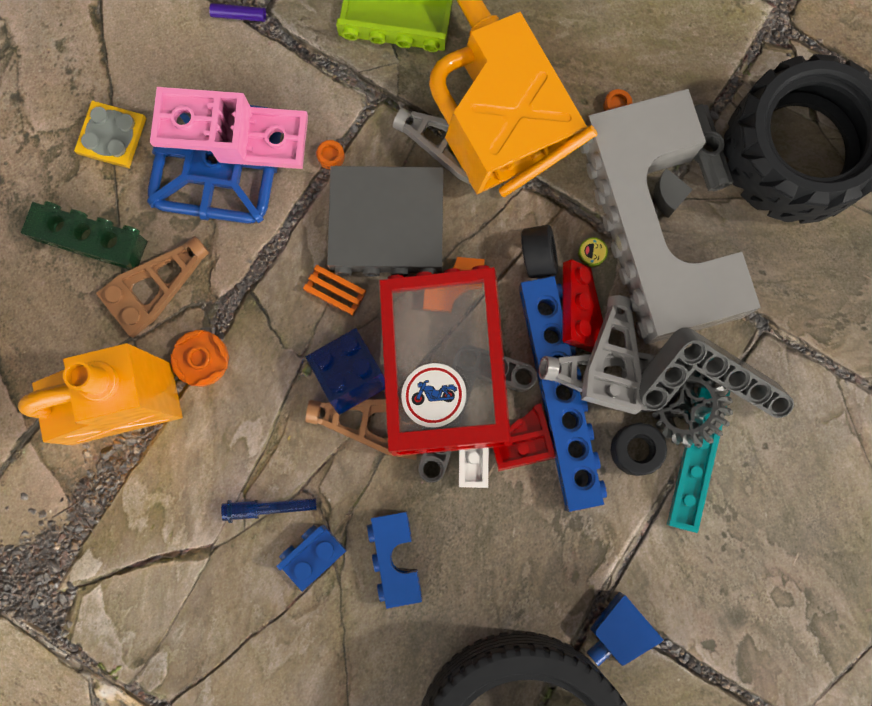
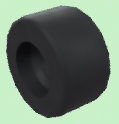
[521,225,558,278]
[610,423,667,476]

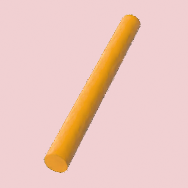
[498,125,598,198]

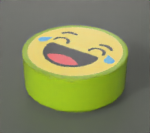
[578,238,608,267]

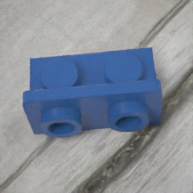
[276,525,347,592]

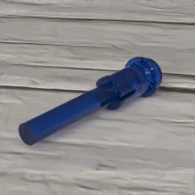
[221,498,317,523]

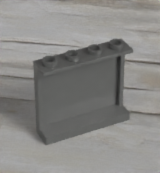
[327,166,443,277]

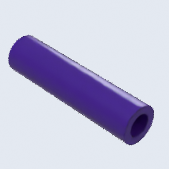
[209,3,266,22]

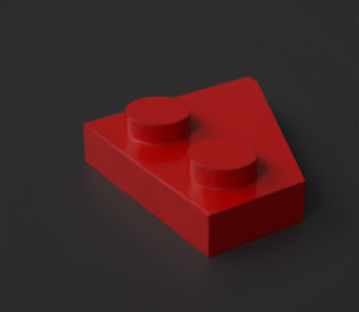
[492,403,555,472]

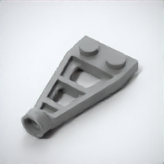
[393,107,471,185]
[581,295,642,414]
[539,352,654,413]

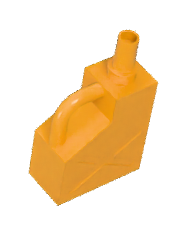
[429,0,587,194]
[18,343,183,446]

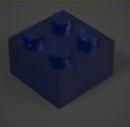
[305,328,385,415]

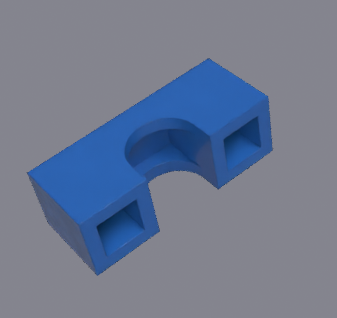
[367,511,423,609]

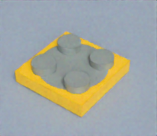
[74,101,147,169]

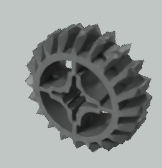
[652,370,733,448]

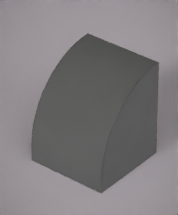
[654,168,693,218]

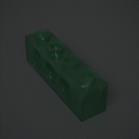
[21,201,148,270]

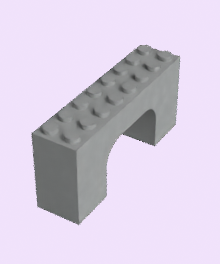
[580,89,761,345]

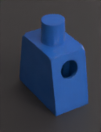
[587,592,663,666]

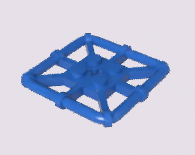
[147,105,281,224]

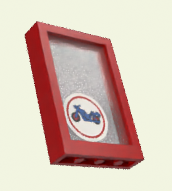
[379,265,511,456]

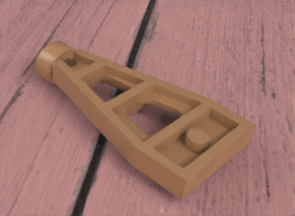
[96,236,209,338]
[305,398,422,460]

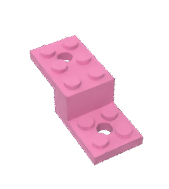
[150,87,308,169]

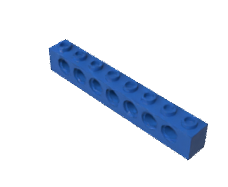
[519,276,607,512]

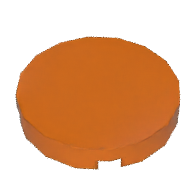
[170,330,229,387]

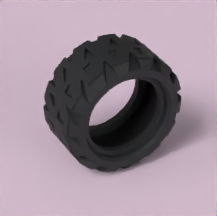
[723,54,872,224]

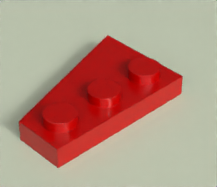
[563,259,603,353]

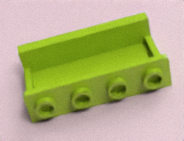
[336,0,453,52]

